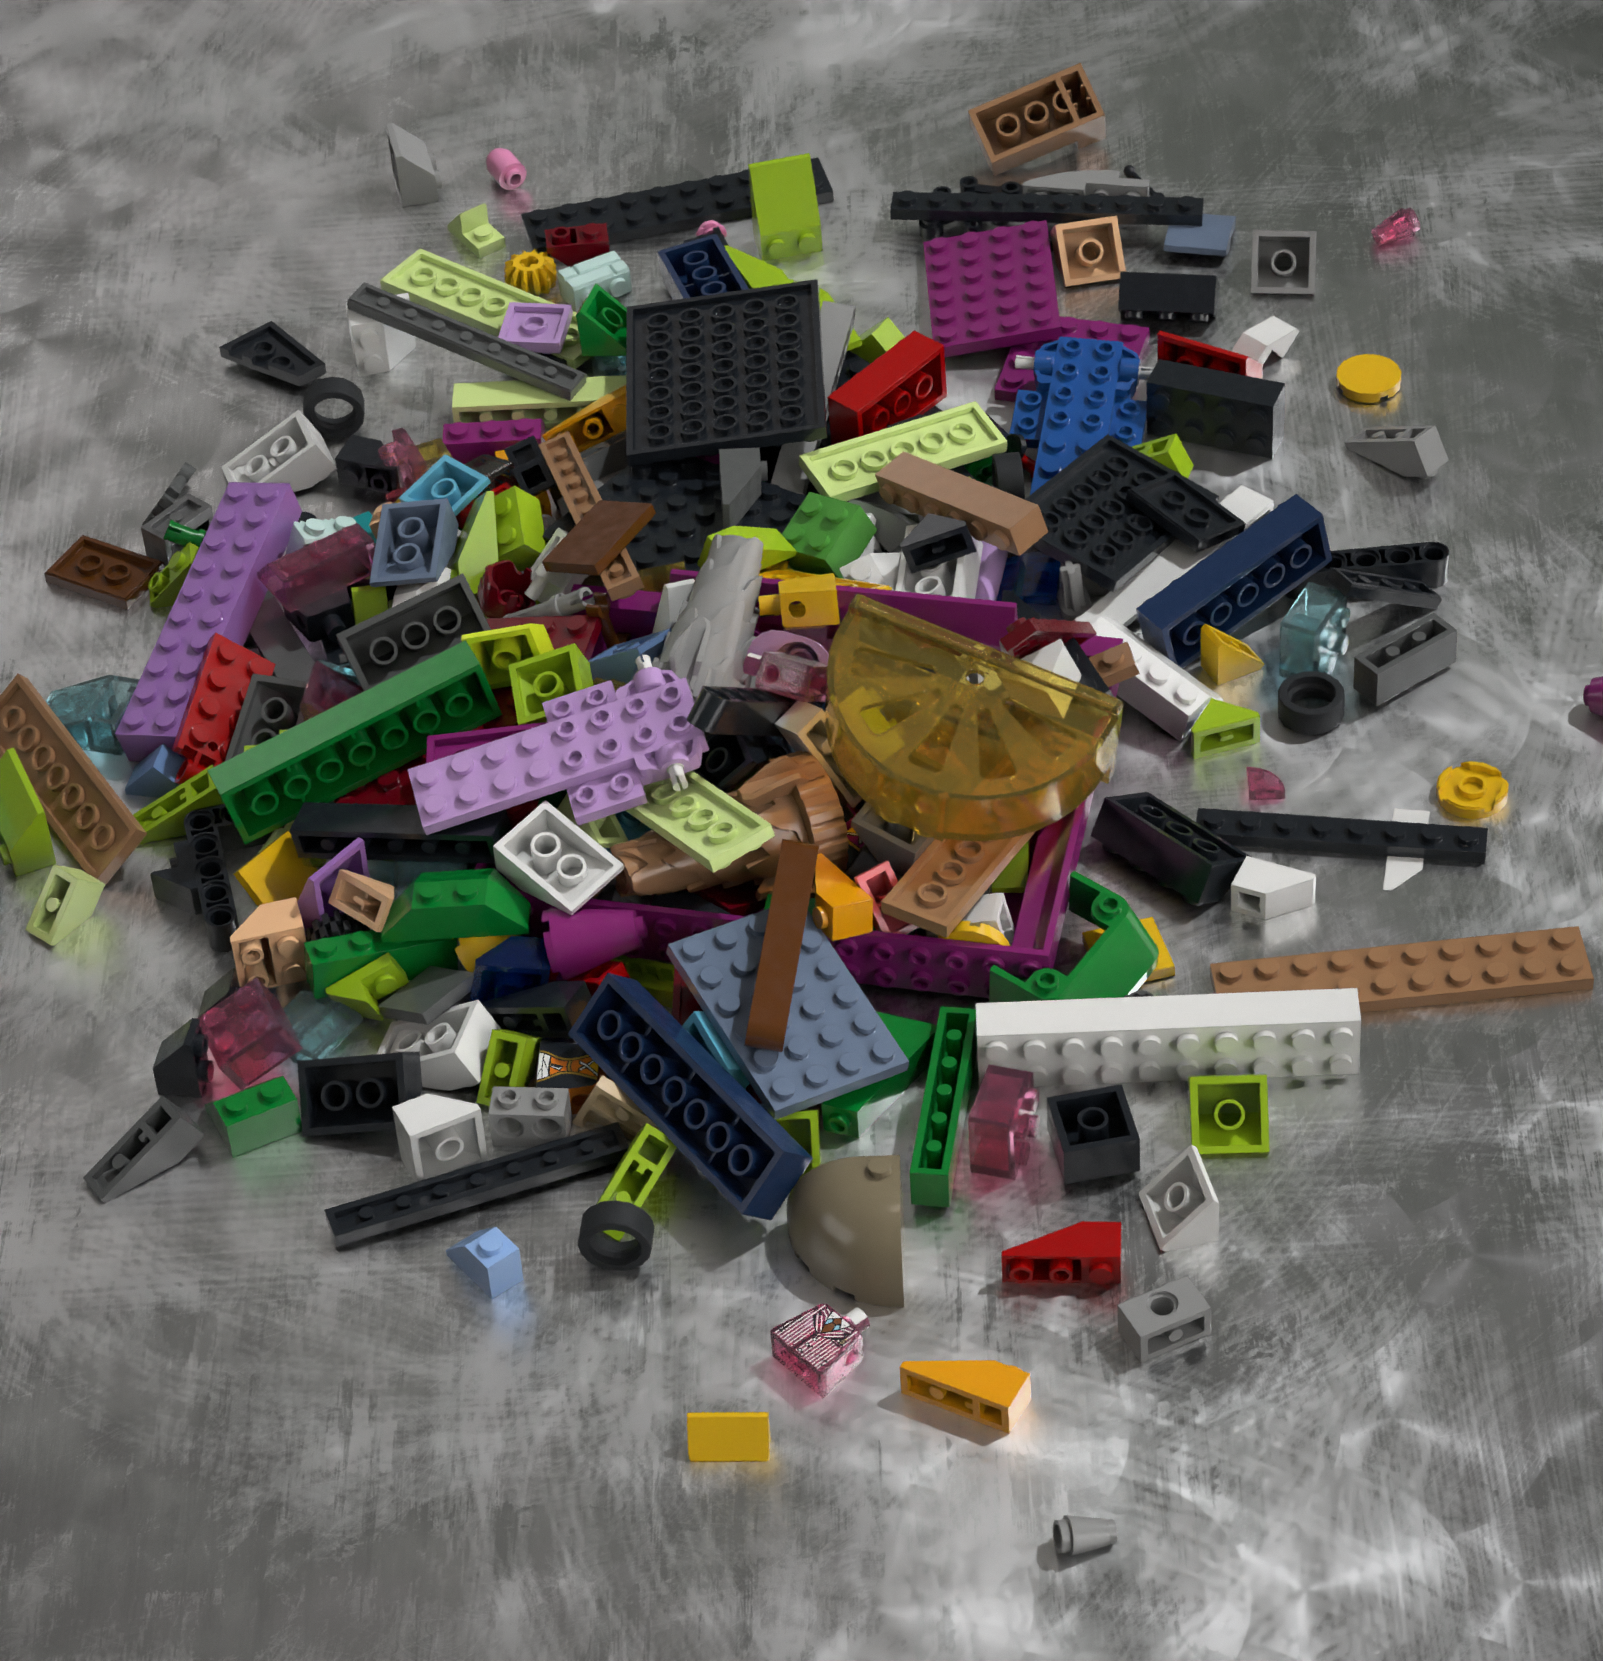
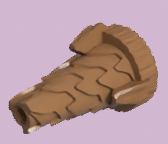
[610,750,849,901]

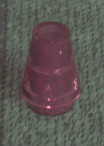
[1371,207,1421,246]

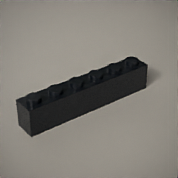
[289,802,512,864]

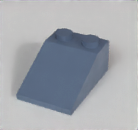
[370,498,459,587]

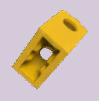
[758,573,840,628]

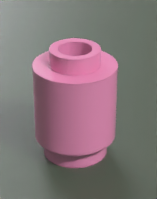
[486,148,527,190]

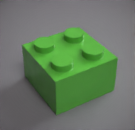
[782,492,878,578]

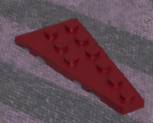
[999,617,1097,668]

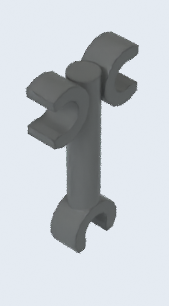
[142,462,196,525]

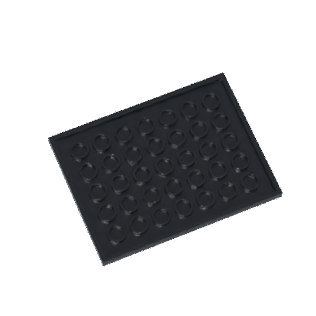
[626,279,827,466]

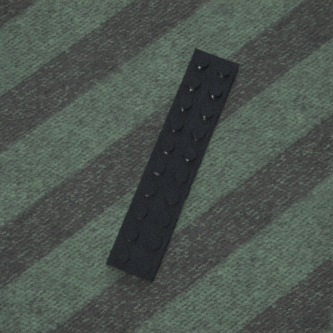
[521,157,834,256]

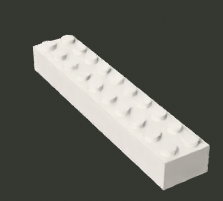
[976,988,1361,1089]

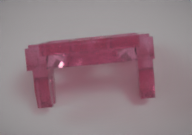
[378,427,427,503]

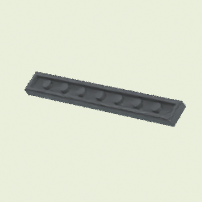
[347,282,587,401]

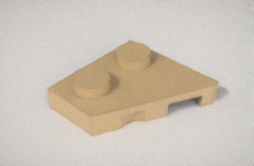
[572,1075,659,1141]

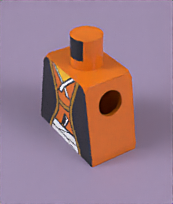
[536,1041,614,1115]

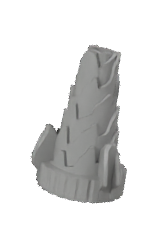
[633,534,771,738]

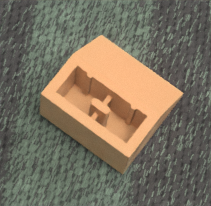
[230,897,307,988]

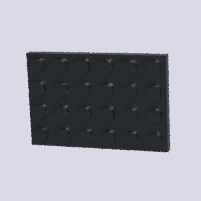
[1025,434,1219,592]

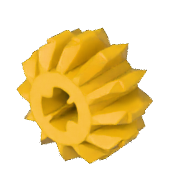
[504,249,557,297]

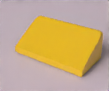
[687,1412,771,1462]

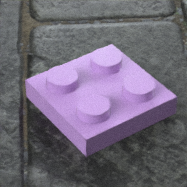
[498,302,573,354]

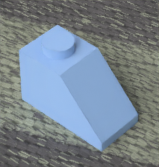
[446,1227,524,1299]

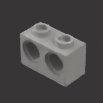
[488,1086,573,1147]

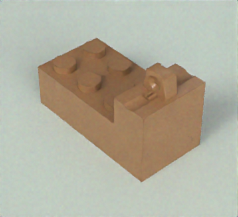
[968,63,1106,177]

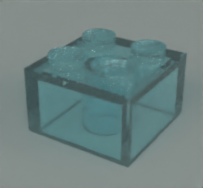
[1279,582,1351,678]

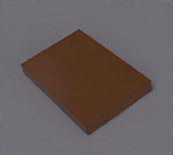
[542,500,656,576]
[44,535,165,610]

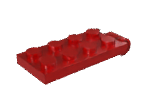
[172,632,276,785]

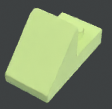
[447,203,506,259]

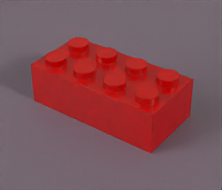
[827,330,947,445]

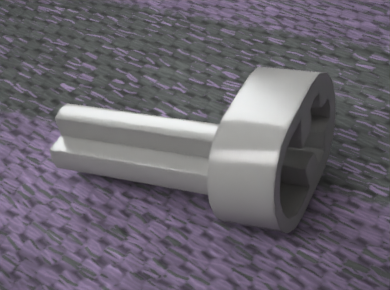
[1058,561,1092,621]

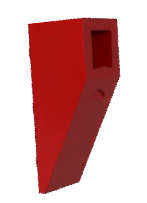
[1001,1221,1122,1284]

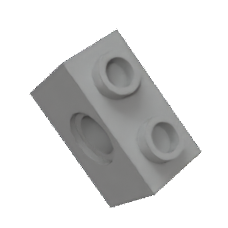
[1117,1276,1211,1363]

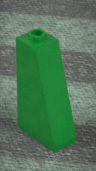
[821,1011,937,1138]

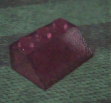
[257,523,375,613]

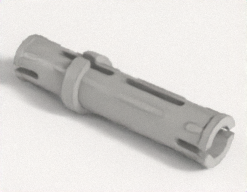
[503,587,595,618]

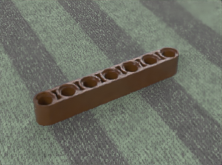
[744,839,819,1052]

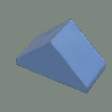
[125,744,185,798]

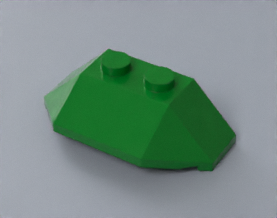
[381,868,531,943]

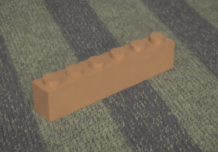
[875,451,1048,556]

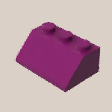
[442,418,545,473]

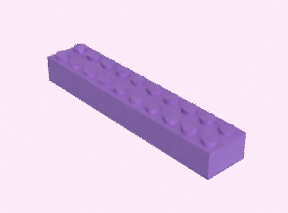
[115,482,302,762]

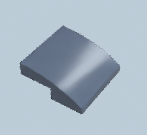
[1164,214,1236,256]

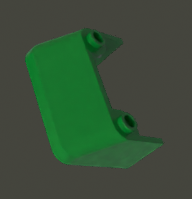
[989,871,1159,1003]

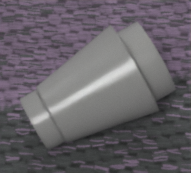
[1053,1515,1117,1557]

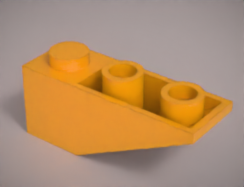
[542,385,626,453]

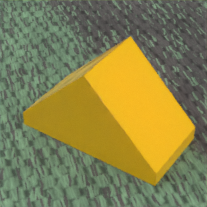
[1201,624,1265,685]

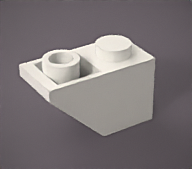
[1231,856,1316,920]

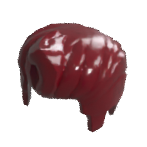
[477,560,536,618]

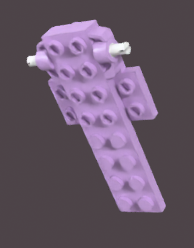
[408,655,709,835]

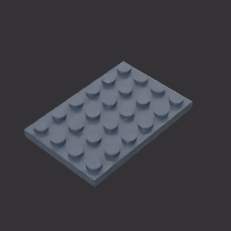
[666,909,909,1120]

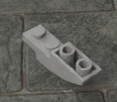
[1023,170,1149,197]

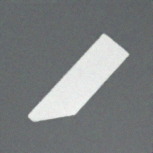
[1383,808,1430,891]

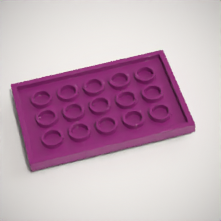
[923,220,1062,357]

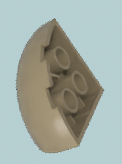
[786,1155,904,1307]

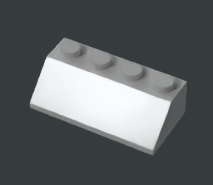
[895,524,983,599]
[1091,616,1224,742]

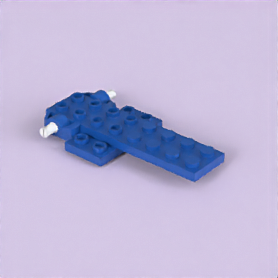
[1009,336,1154,495]

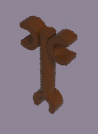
[585,592,632,649]

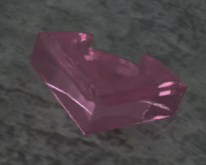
[1246,767,1285,800]

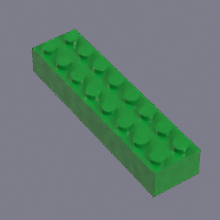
[207,640,502,845]

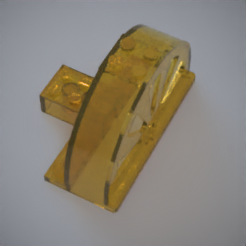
[825,594,1124,842]

